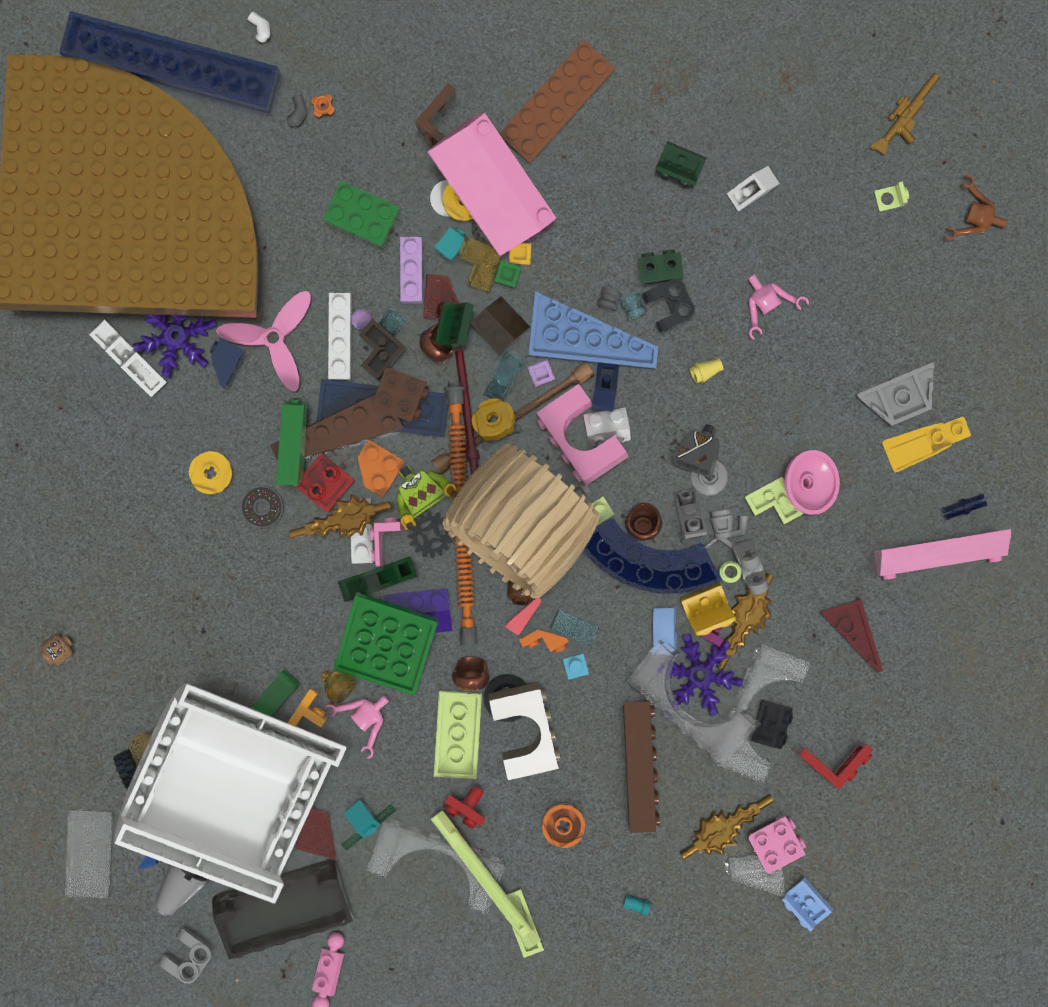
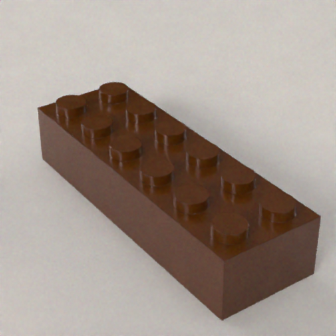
[623,699,660,833]

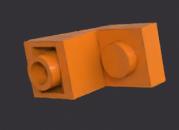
[519,629,569,653]

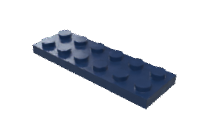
[316,379,448,437]

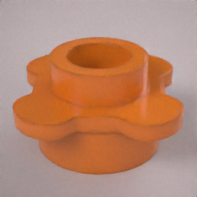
[311,94,335,117]

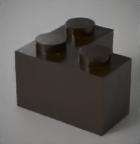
[359,319,406,381]

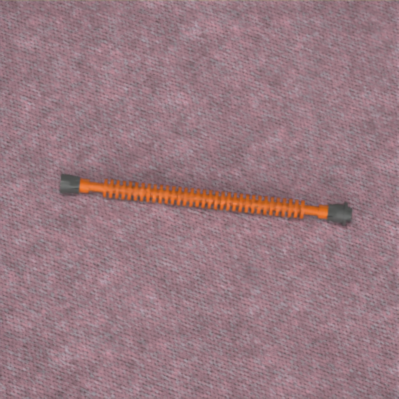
[444,382,477,645]

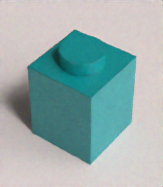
[434,227,467,262]
[343,800,381,838]

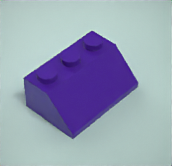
[383,589,452,633]

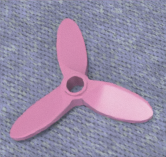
[216,291,311,392]

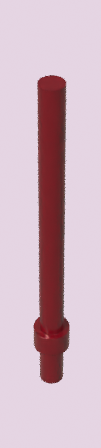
[455,350,480,476]

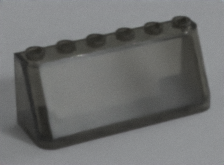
[212,860,353,960]

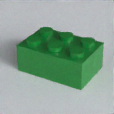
[323,180,400,249]

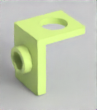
[874,181,909,212]

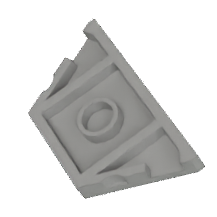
[856,362,934,426]

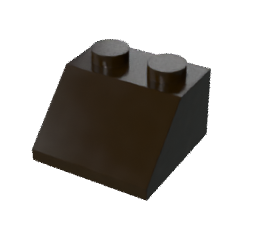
[470,296,530,356]

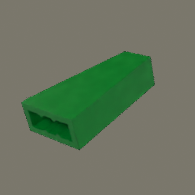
[276,398,307,486]

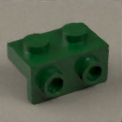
[655,141,707,186]
[434,301,474,348]

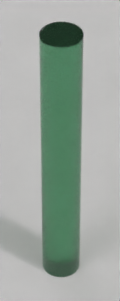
[341,804,397,851]

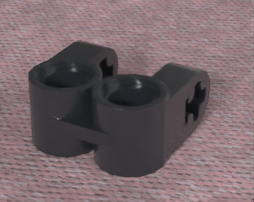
[642,279,695,333]

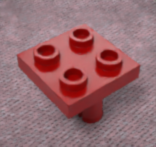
[295,453,354,513]
[442,786,486,829]

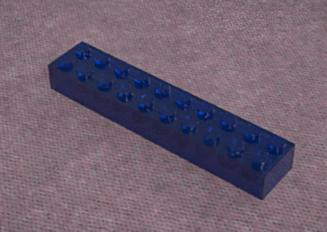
[59,11,280,112]

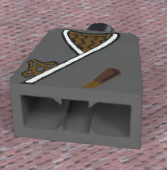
[673,424,720,478]

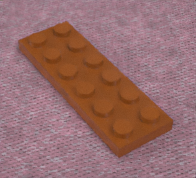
[499,40,615,164]

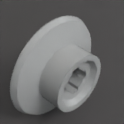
[690,459,728,496]

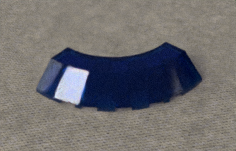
[583,517,722,594]

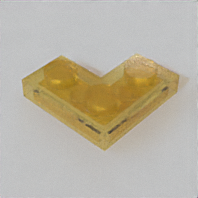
[458,237,502,292]

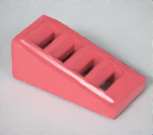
[505,598,542,635]

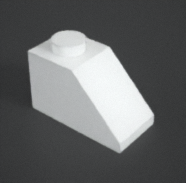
[727,166,780,211]

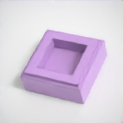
[527,359,555,387]

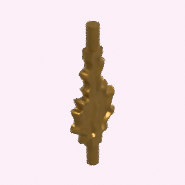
[289,494,392,539]
[716,573,774,670]
[680,794,774,860]

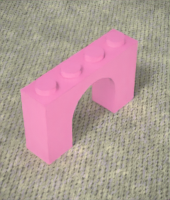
[536,384,628,486]

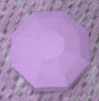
[351,309,372,330]

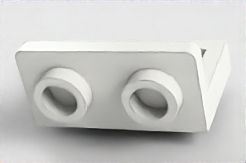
[583,407,631,447]

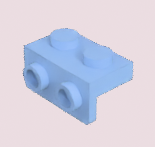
[782,877,834,931]

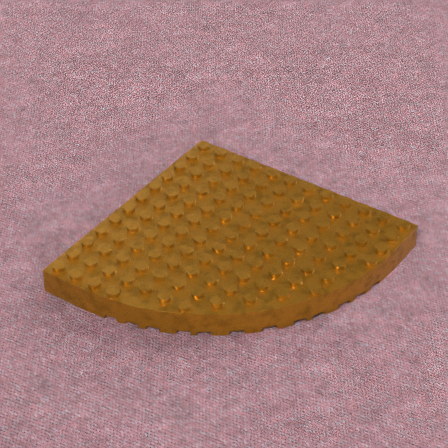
[0,54,258,318]

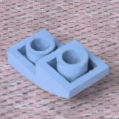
[653,608,678,654]

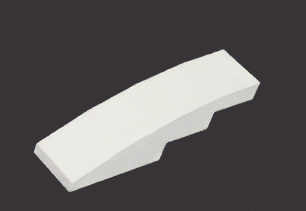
[89,319,166,397]

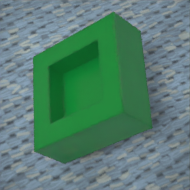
[495,261,521,288]

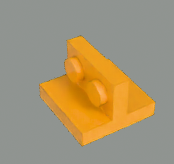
[288,688,328,727]

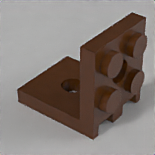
[415,83,456,147]

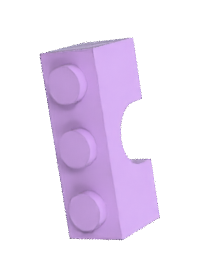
[400,237,423,304]

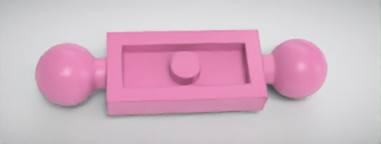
[312,932,344,1007]

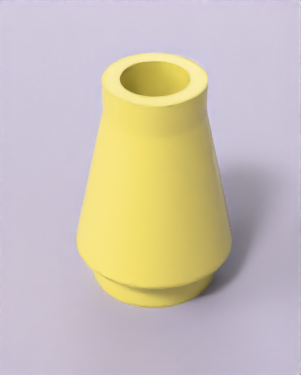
[690,358,723,383]

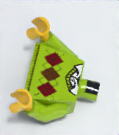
[396,465,460,530]

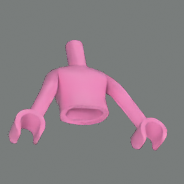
[748,274,809,340]
[324,695,389,759]

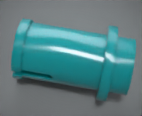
[623,895,652,916]

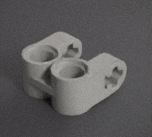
[732,539,769,595]
[157,927,213,983]

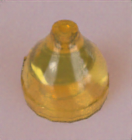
[321,670,357,705]

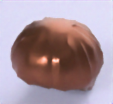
[419,323,454,362]
[625,503,663,541]
[452,657,489,691]

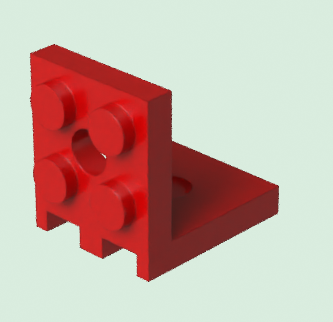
[796,742,873,789]

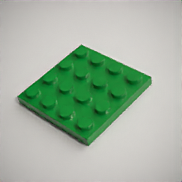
[333,592,439,696]

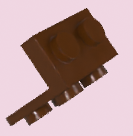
[372,368,430,423]

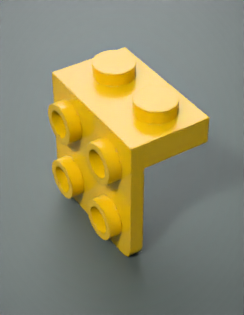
[680,582,736,636]

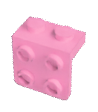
[370,518,405,566]
[749,814,806,873]

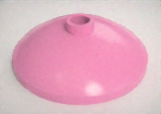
[784,450,840,515]

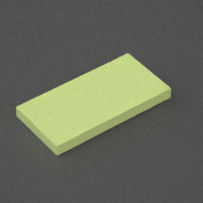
[434,690,482,779]

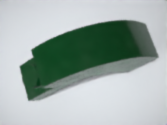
[338,556,418,602]

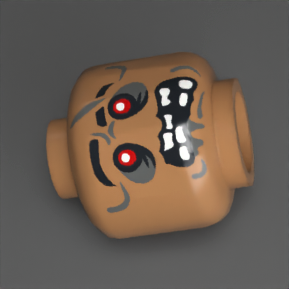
[40,634,73,666]

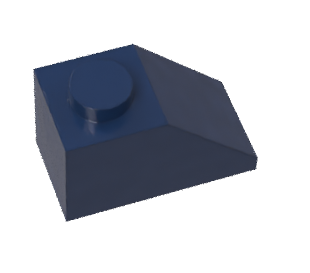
[210,338,245,389]
[592,363,619,412]

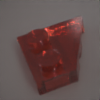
[423,274,459,319]
[295,808,336,859]

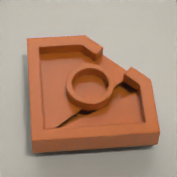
[357,439,405,498]

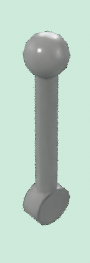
[480,425,522,449]

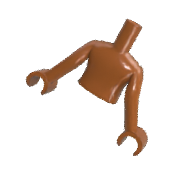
[943,175,1008,241]

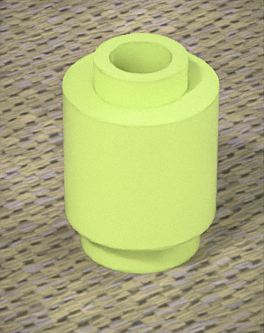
[718,561,741,583]

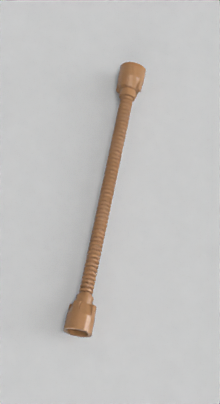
[431,361,595,474]

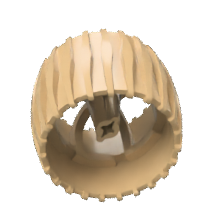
[443,444,600,599]

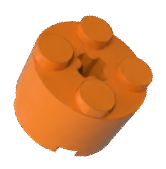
[542,803,585,848]

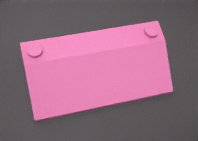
[427,113,556,256]
[873,529,1011,580]

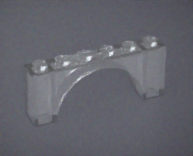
[627,639,761,765]
[713,644,811,783]
[366,818,506,914]

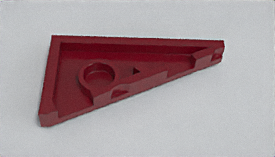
[821,599,883,673]

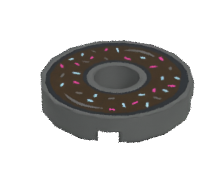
[240,486,283,528]

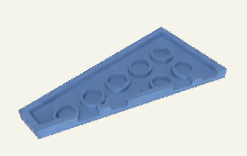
[528,291,658,369]

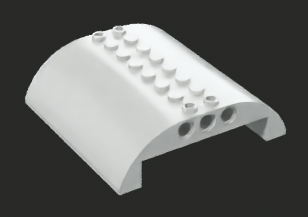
[114,683,347,904]

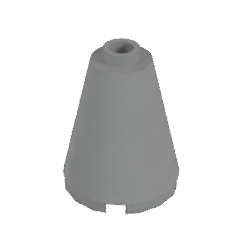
[155,864,208,916]

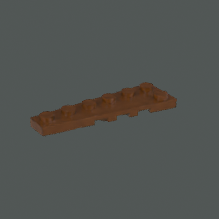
[270,393,404,460]

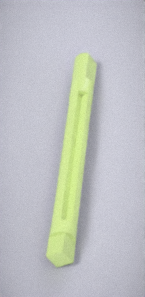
[431,810,541,948]

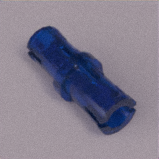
[942,493,987,520]

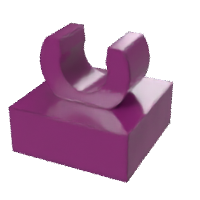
[699,627,724,647]

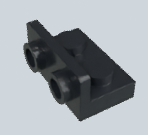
[751,700,793,749]

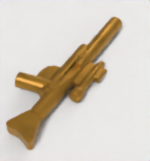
[870,73,941,155]

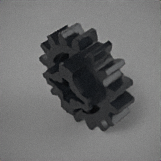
[407,511,453,558]

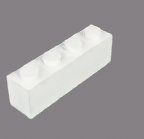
[328,293,352,381]

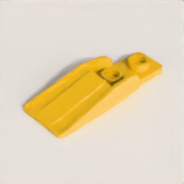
[882,417,971,472]

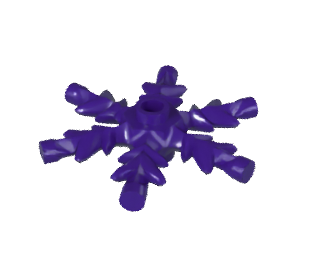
[132,314,216,378]
[658,633,743,717]

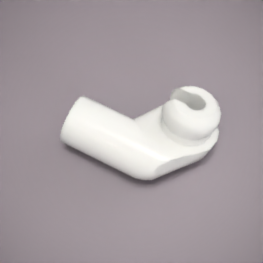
[247,11,271,43]

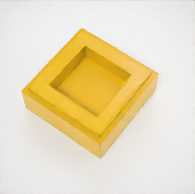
[509,243,531,265]

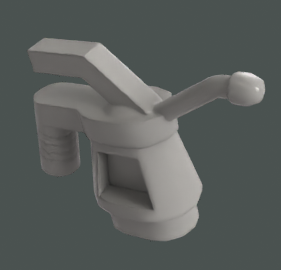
[697,508,748,551]

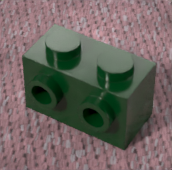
[637,249,684,286]

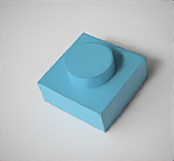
[563,653,589,680]

